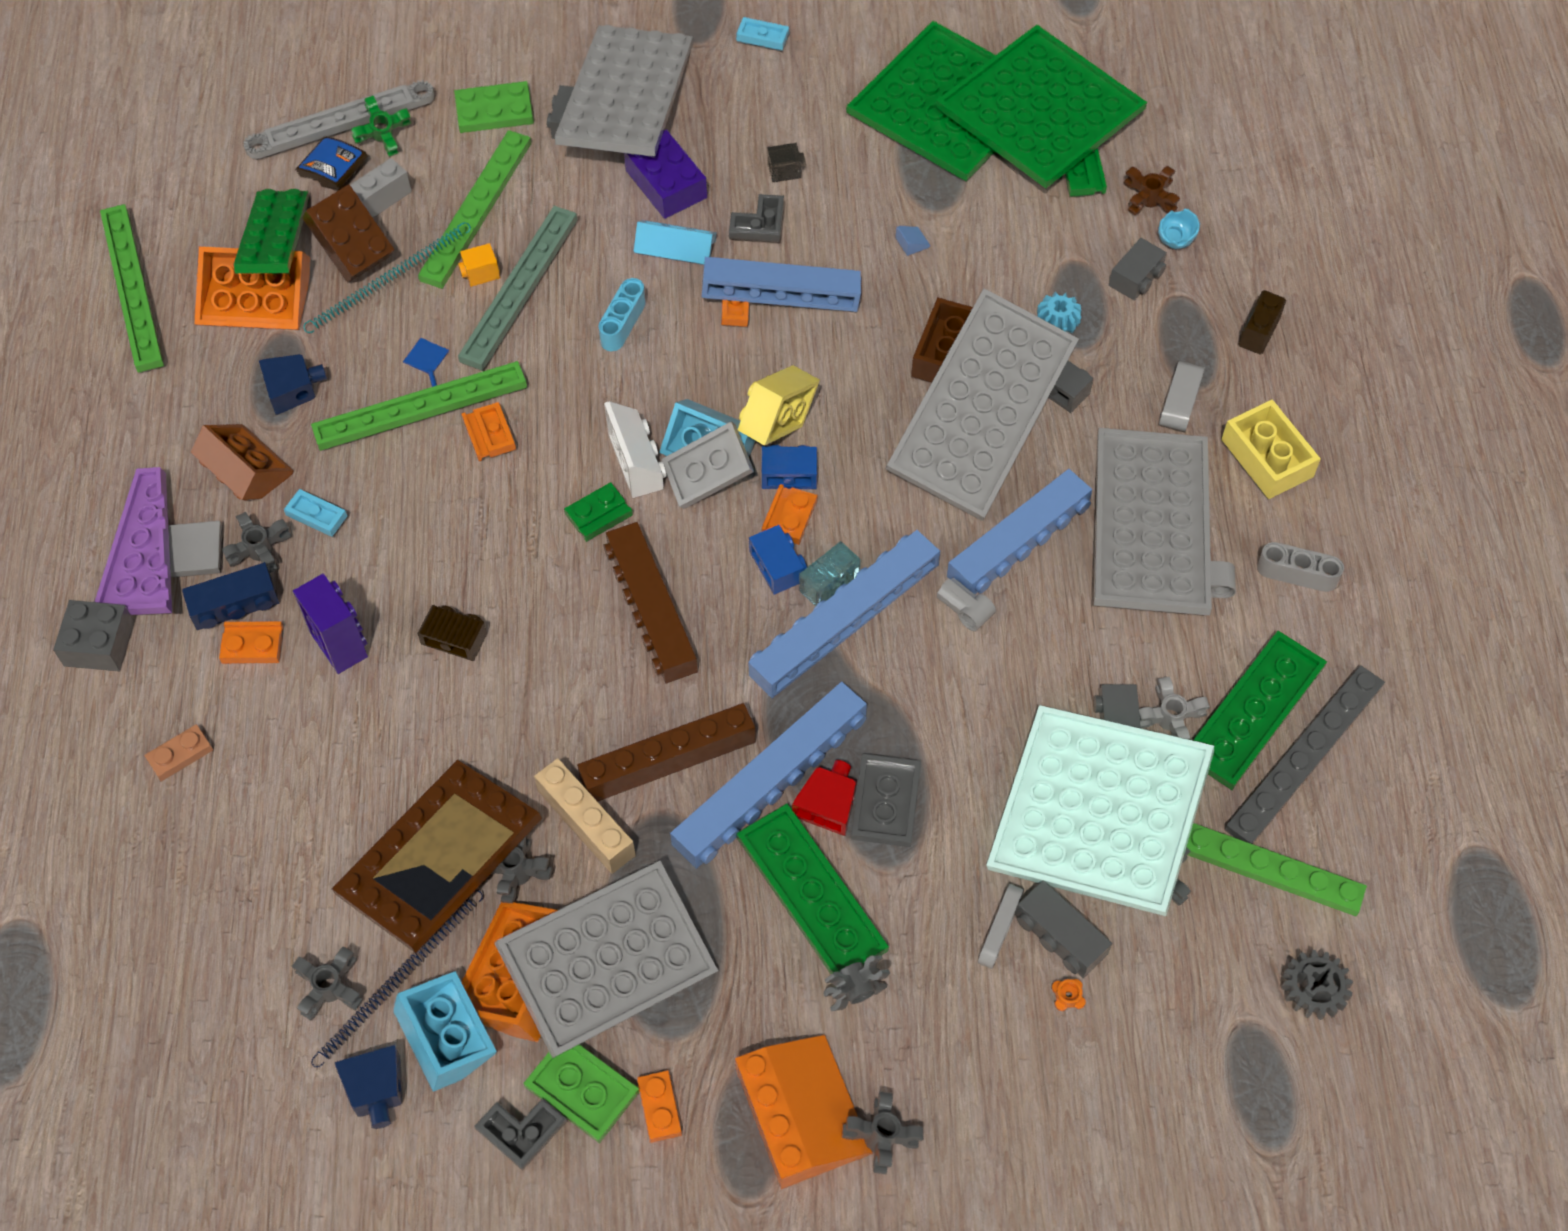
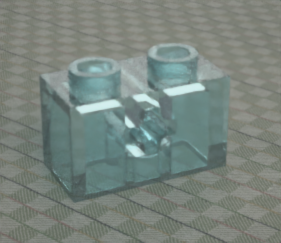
[799,541,860,606]

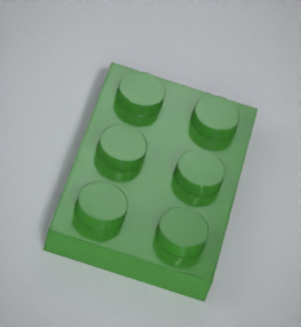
[454,81,533,133]
[523,1045,640,1144]

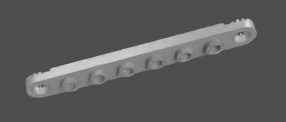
[243,80,435,159]

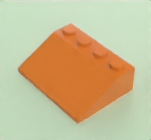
[194,246,311,330]
[461,903,558,1042]
[735,1035,873,1189]

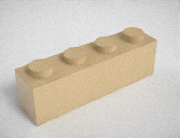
[534,758,636,874]

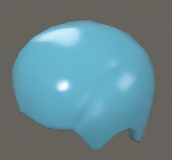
[1158,209,1200,249]

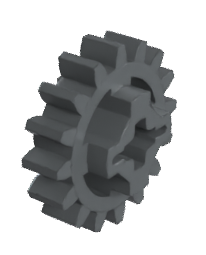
[1282,950,1353,1020]

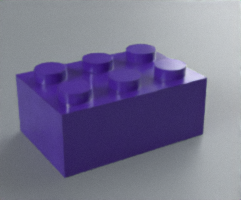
[624,130,707,219]
[292,573,368,674]

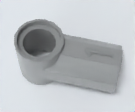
[937,577,996,631]

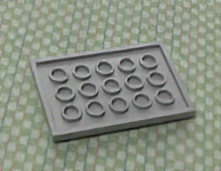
[494,861,718,1058]

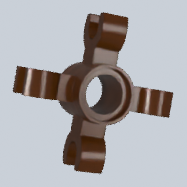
[1124,165,1180,216]

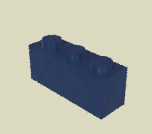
[182,562,280,631]

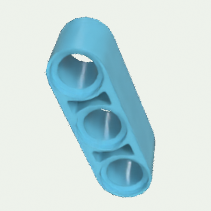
[598,278,646,352]

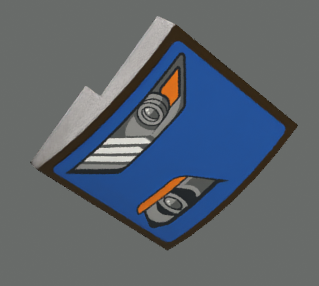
[295,136,368,189]

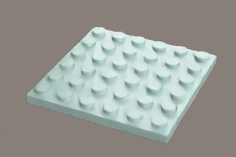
[986,705,1214,916]

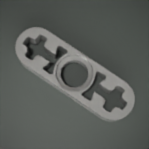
[978,884,1024,969]

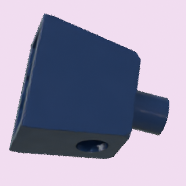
[259,354,327,415]
[335,1045,402,1129]

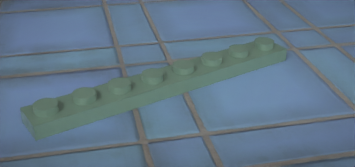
[458,206,578,371]

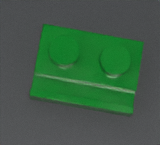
[1065,149,1107,197]
[564,482,633,542]

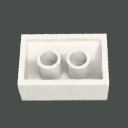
[604,401,667,498]

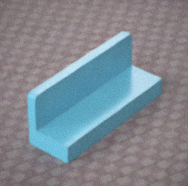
[634,220,717,264]

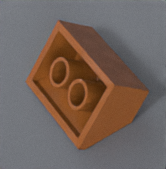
[191,424,294,501]

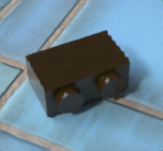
[1238,290,1286,355]
[417,605,487,661]

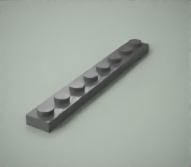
[1225,665,1385,844]

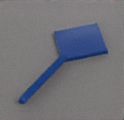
[403,338,449,387]

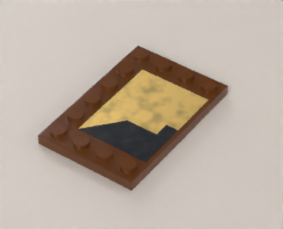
[331,759,542,953]

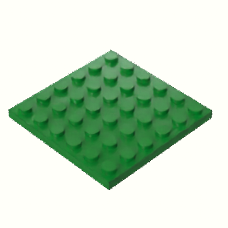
[846,21,995,182]
[936,24,1147,188]

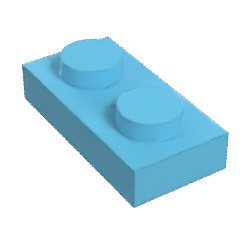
[736,17,789,51]
[284,489,347,537]

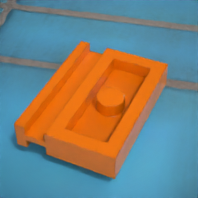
[461,402,516,461]
[761,484,818,545]
[219,621,284,664]

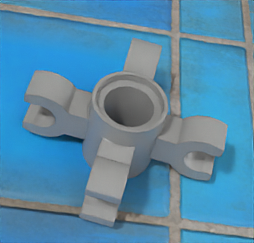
[1139,677,1210,740]

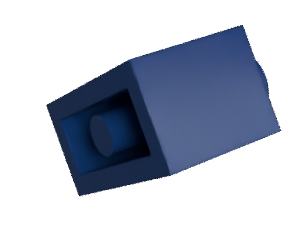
[762,445,817,489]
[749,525,807,595]

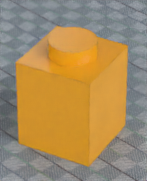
[458,243,500,287]

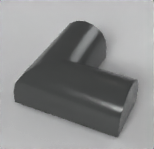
[729,194,784,242]
[474,1098,567,1171]

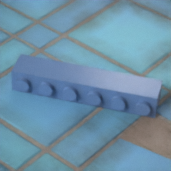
[701,257,861,312]
[947,469,1093,594]

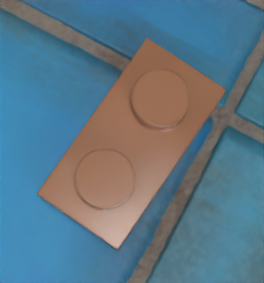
[144,724,213,782]

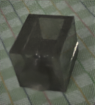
[767,143,805,183]

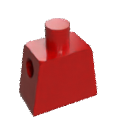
[792,760,856,836]

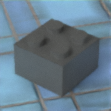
[53,600,134,672]

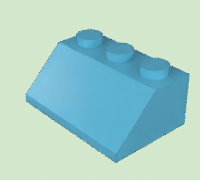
[659,399,755,457]
[393,971,497,1092]

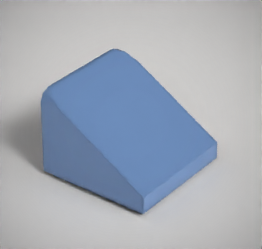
[896,226,930,256]

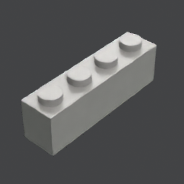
[350,158,411,218]

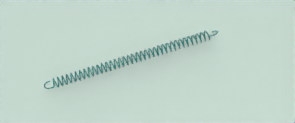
[303,222,471,333]

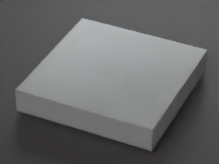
[168,521,222,578]

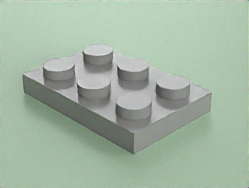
[661,422,754,509]

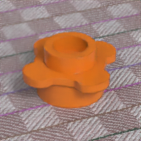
[1052,979,1086,1011]

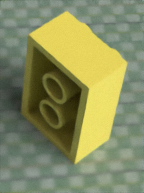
[738,365,820,446]
[1221,399,1321,499]

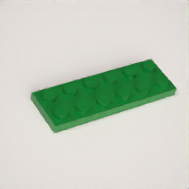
[234,189,309,273]
[1193,630,1328,790]
[736,804,889,974]

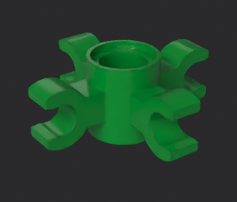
[351,95,411,157]

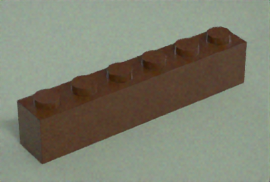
[603,522,698,684]
[577,703,756,802]

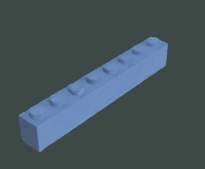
[748,530,940,698]
[670,682,867,869]

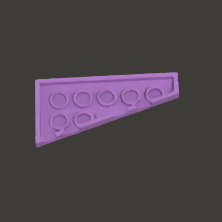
[94,467,172,615]

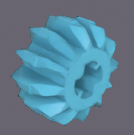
[1037,292,1082,333]

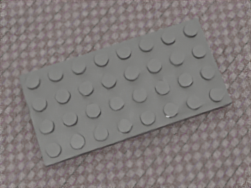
[555,25,693,157]
[885,288,1079,521]
[1094,428,1212,616]

